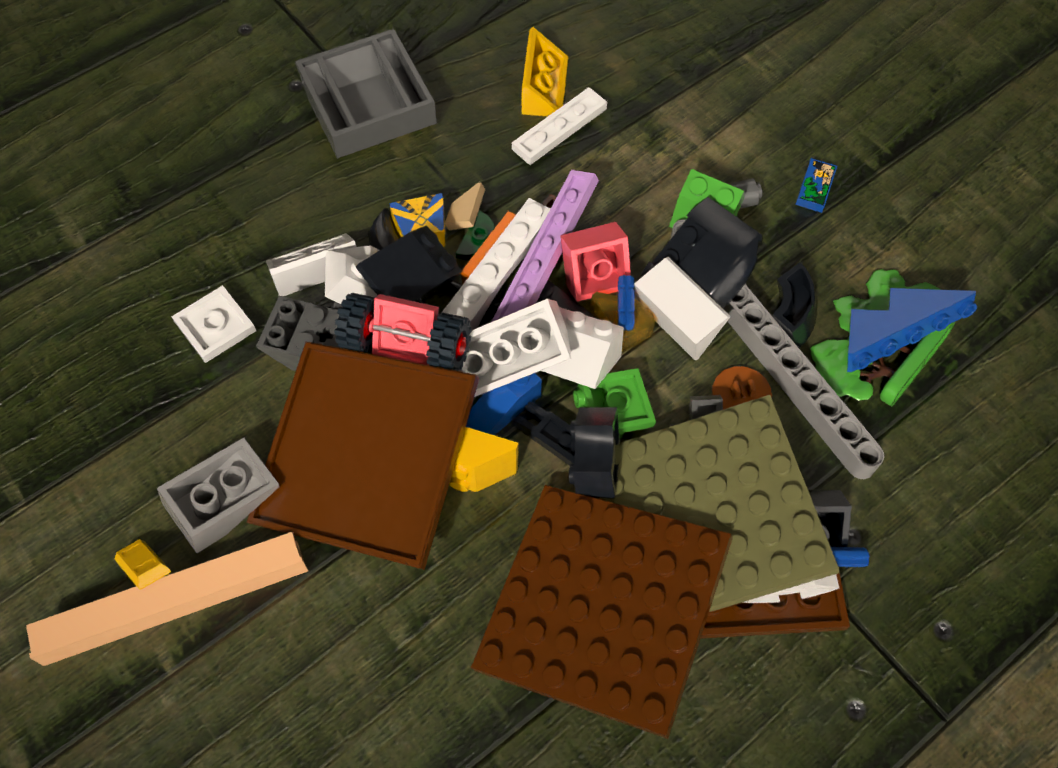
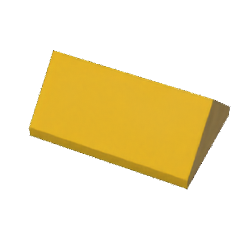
[522,27,568,116]

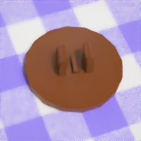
[711,366,772,409]

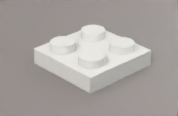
[171,286,256,363]

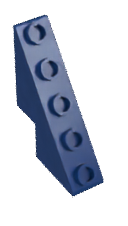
[847,288,977,372]

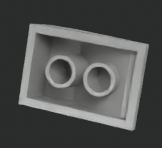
[157,438,279,553]

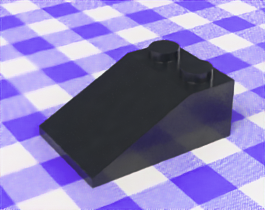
[356,226,463,303]

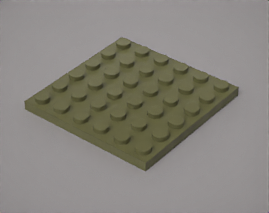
[600,395,839,612]

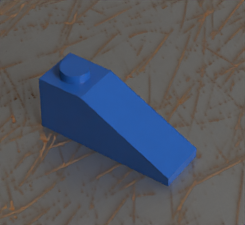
[466,373,542,435]

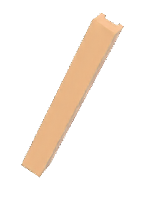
[26,532,308,666]

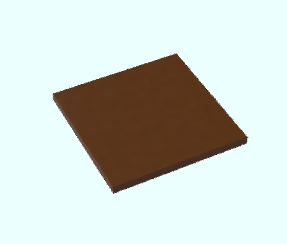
[247,342,480,570]

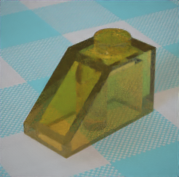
[590,292,655,353]

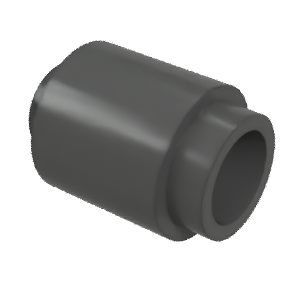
[727,178,762,209]

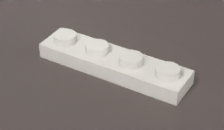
[512,87,607,165]

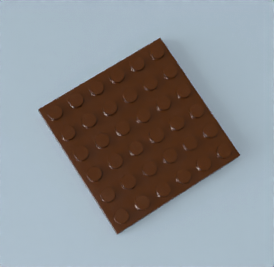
[471,485,733,739]

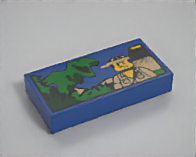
[795,158,837,213]

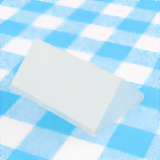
[266,233,356,296]
[634,257,731,360]

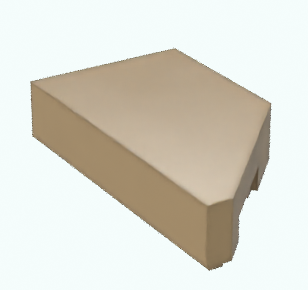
[445,182,485,230]

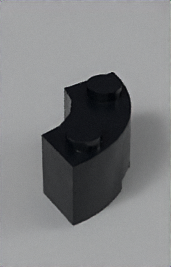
[773,262,817,348]
[569,407,620,498]

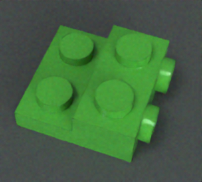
[573,368,656,438]

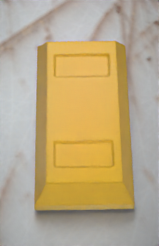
[115,539,171,590]

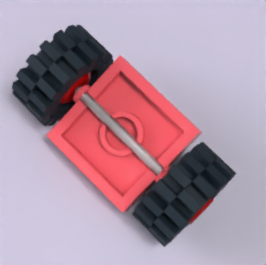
[334,293,472,371]

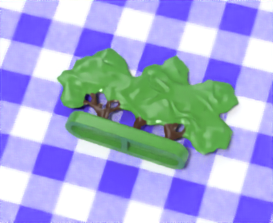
[810,269,955,407]

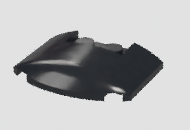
[638,197,763,308]

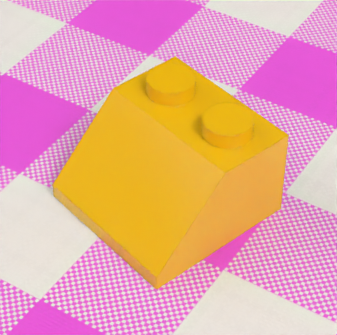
[449,427,518,492]

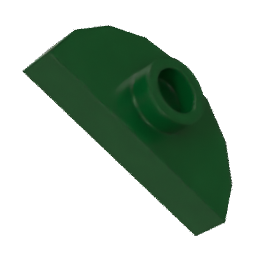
[456,211,495,260]

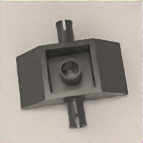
[256,295,372,371]

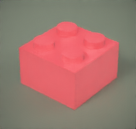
[560,222,631,302]

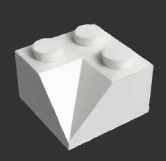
[325,245,380,304]

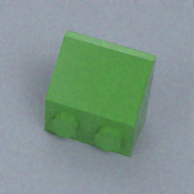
[669,169,745,228]

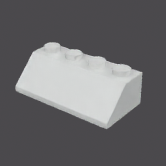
[459,299,571,397]

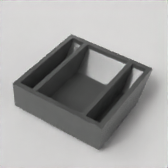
[295,29,437,158]

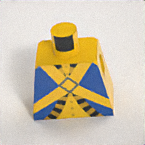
[389,193,446,247]

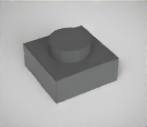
[689,395,723,420]

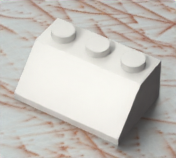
[541,307,624,389]

